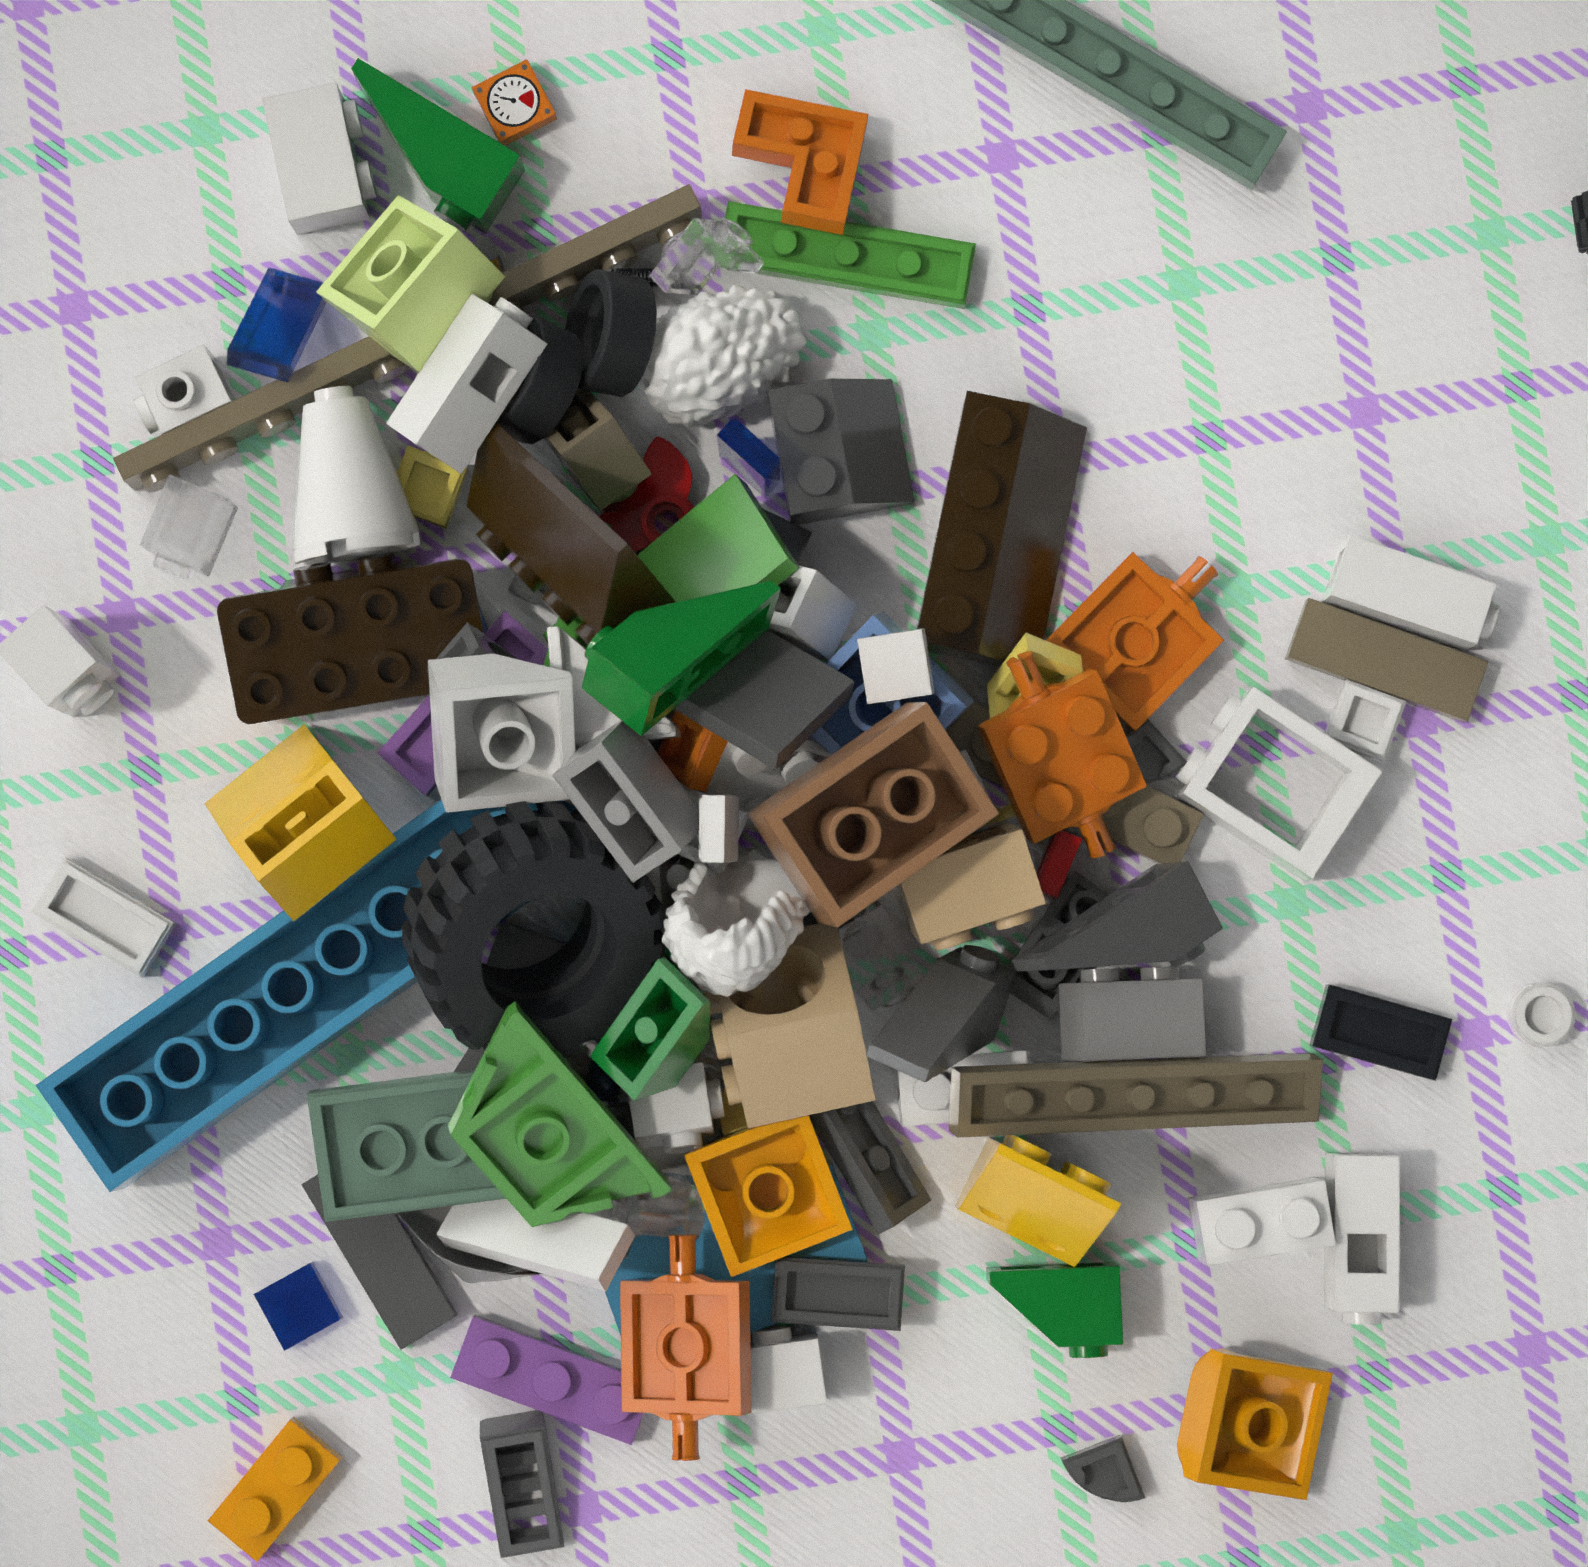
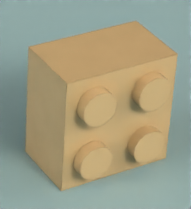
[896,823,1046,951]

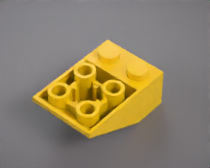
[204,724,397,921]
[955,1135,1121,1267]

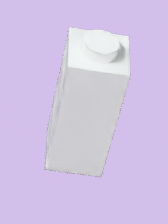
[386,294,547,474]
[1321,535,1500,651]
[1324,1153,1400,1325]

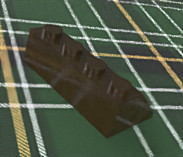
[917,391,1087,667]
[467,422,676,645]

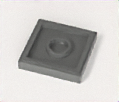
[674,630,854,770]

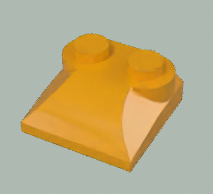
[684,1115,853,1277]
[1177,1349,1333,1500]

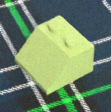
[316,195,506,373]

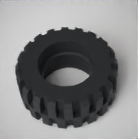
[401,801,665,1058]

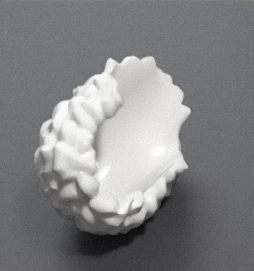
[639,285,807,426]
[662,850,810,997]

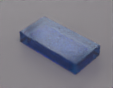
[227,267,327,383]
[717,419,780,498]

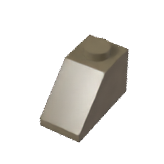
[543,388,652,511]

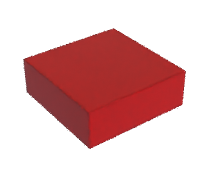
[1036,830,1082,900]

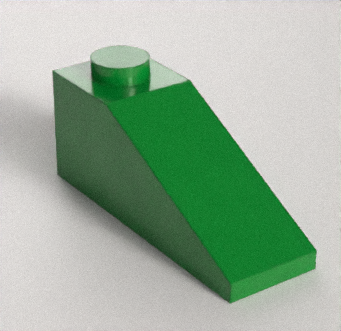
[351,58,525,234]
[582,581,781,736]

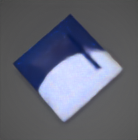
[253,1261,344,1351]

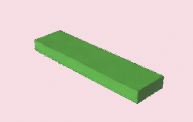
[717,201,976,309]

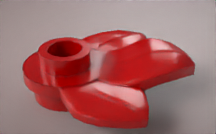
[598,436,694,553]

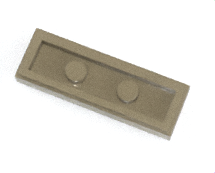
[1285,598,1489,723]

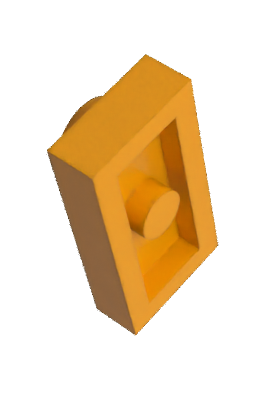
[207,1417,343,1562]

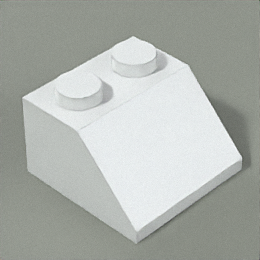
[428,654,575,813]

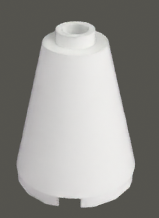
[293,386,422,565]

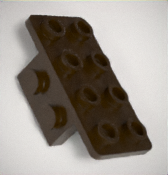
[217,552,484,724]

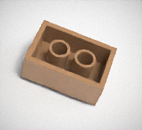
[747,702,999,928]

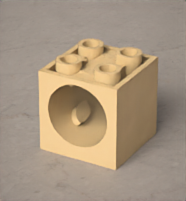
[704,923,876,1129]

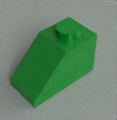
[590,957,711,1101]
[986,1262,1123,1358]

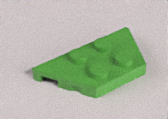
[448,1001,672,1227]

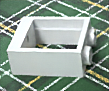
[1176,686,1383,881]

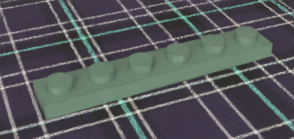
[931,0,1287,190]

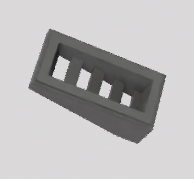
[480,1410,564,1558]

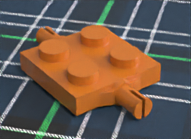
[1046,552,1224,732]
[977,651,1147,858]
[620,1234,752,1461]

